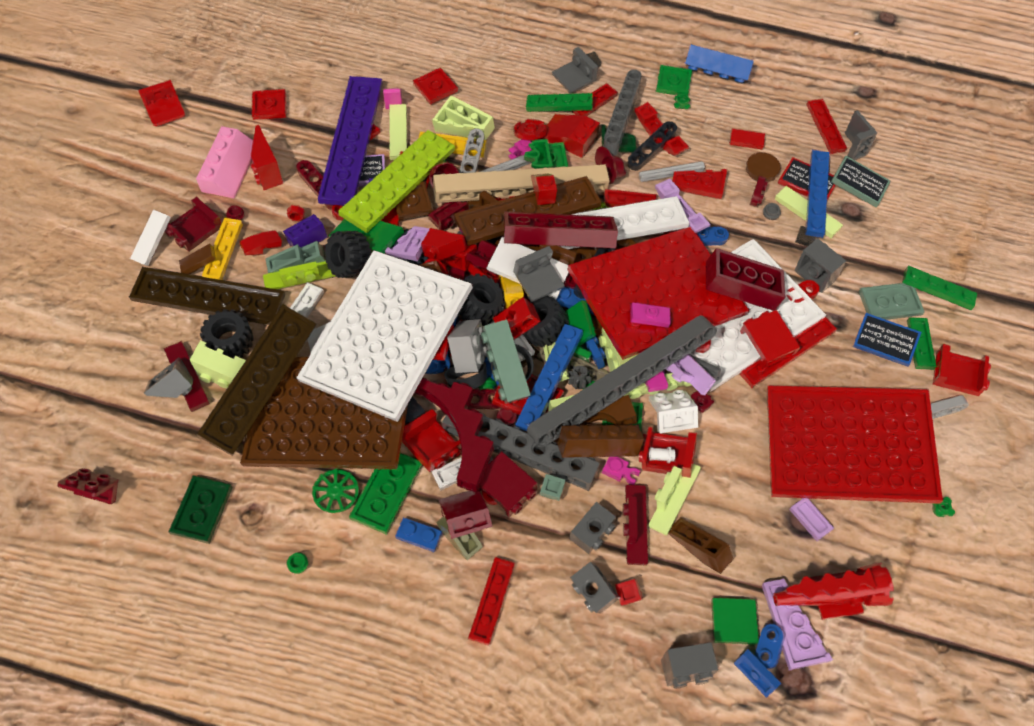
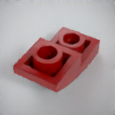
[240,230,282,256]

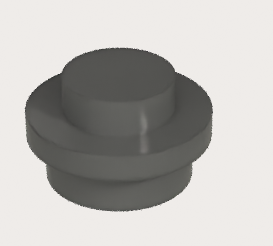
[763,203,781,220]

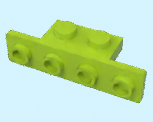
[263,261,335,289]

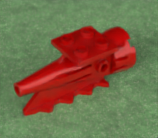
[773,562,894,620]

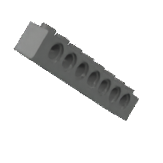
[442,409,599,491]

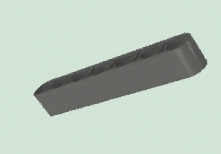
[603,70,642,156]

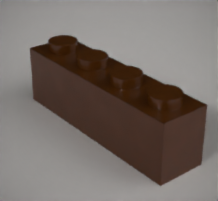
[557,425,644,458]

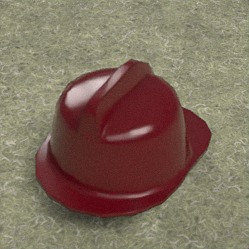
[595,146,627,184]

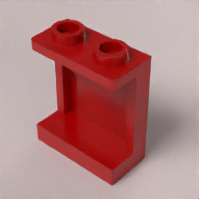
[740,310,800,369]
[933,344,991,397]
[402,409,461,472]
[639,427,697,478]

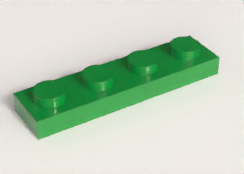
[526,93,593,112]
[902,265,977,310]

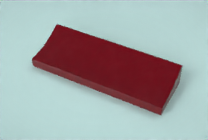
[504,212,618,248]

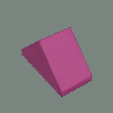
[383,88,402,109]

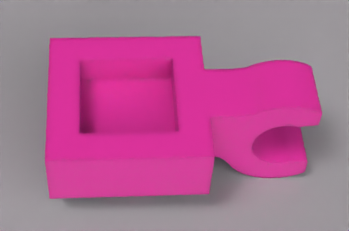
[508,139,533,159]

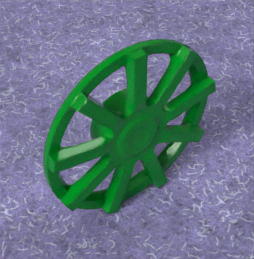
[312,469,359,513]

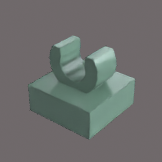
[540,474,565,501]

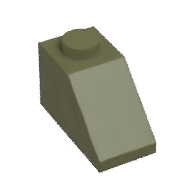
[436,516,483,560]

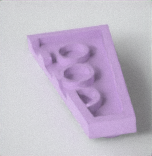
[762,579,833,670]

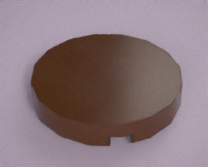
[746,152,781,182]

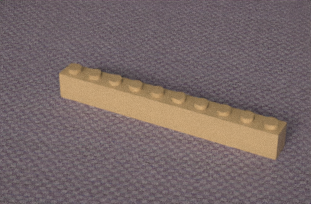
[433,165,609,203]

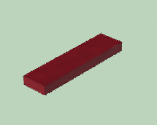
[163,341,210,412]

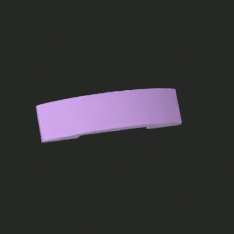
[655,179,710,233]

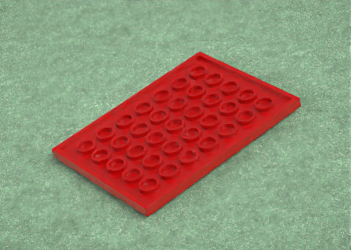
[567,227,749,360]
[767,386,943,504]

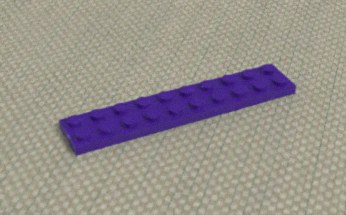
[318,76,383,206]

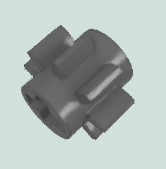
[568,366,592,389]

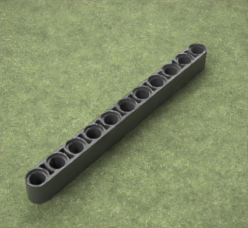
[527,315,717,447]

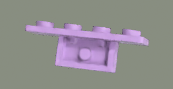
[666,354,716,395]

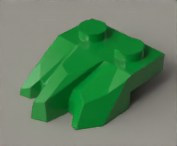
[524,139,568,169]

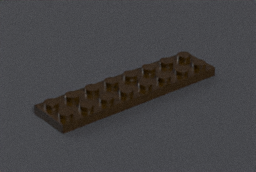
[129,267,285,325]
[197,304,317,456]

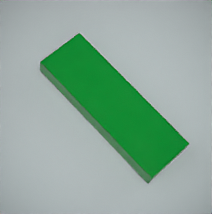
[907,317,937,370]

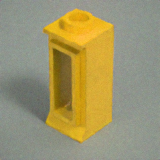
[499,275,524,309]

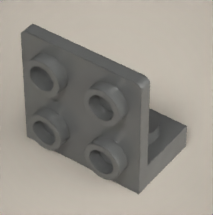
[552,47,598,94]
[845,110,877,160]
[513,246,564,302]

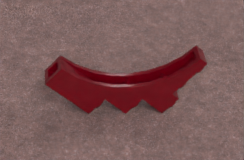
[414,377,494,493]

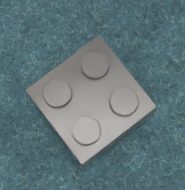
[448,319,489,373]

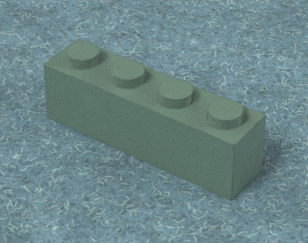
[481,320,530,404]

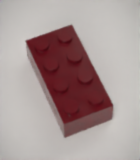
[706,248,786,311]

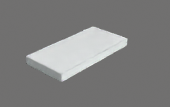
[487,237,568,299]

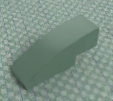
[265,241,326,273]

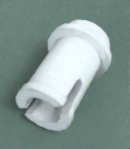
[649,447,675,463]

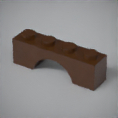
[577,395,637,426]

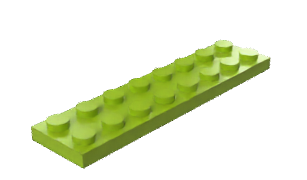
[339,130,455,233]

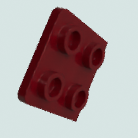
[57,468,119,505]

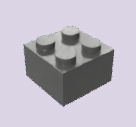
[794,238,846,293]
[661,642,718,689]

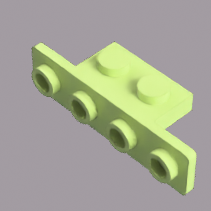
[649,464,701,535]

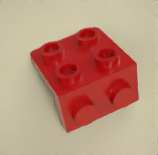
[138,80,185,126]

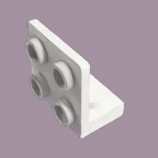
[649,390,698,433]

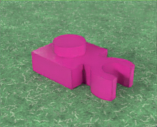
[602,457,640,485]

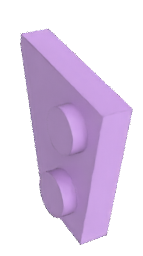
[385,226,430,261]

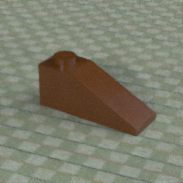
[668,517,734,574]

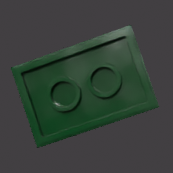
[168,475,233,544]

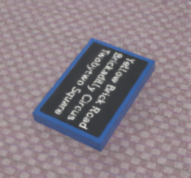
[853,313,921,367]

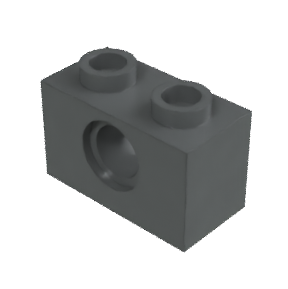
[569,502,616,554]
[570,562,620,614]

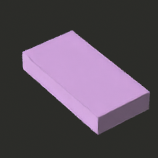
[789,498,834,541]

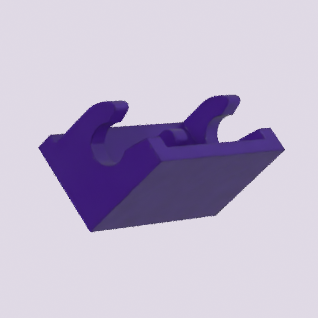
[283,214,328,248]

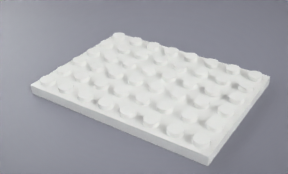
[689,239,826,392]
[297,251,473,422]

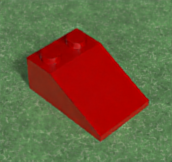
[540,114,600,158]
[250,125,283,191]

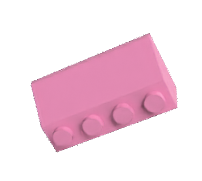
[196,126,253,198]

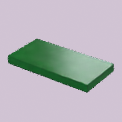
[329,219,404,254]
[349,453,422,535]

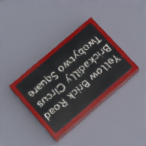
[778,157,836,200]

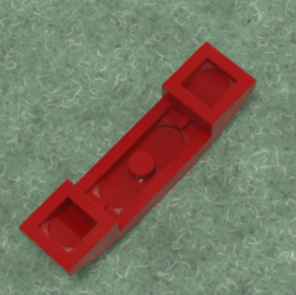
[635,102,689,156]

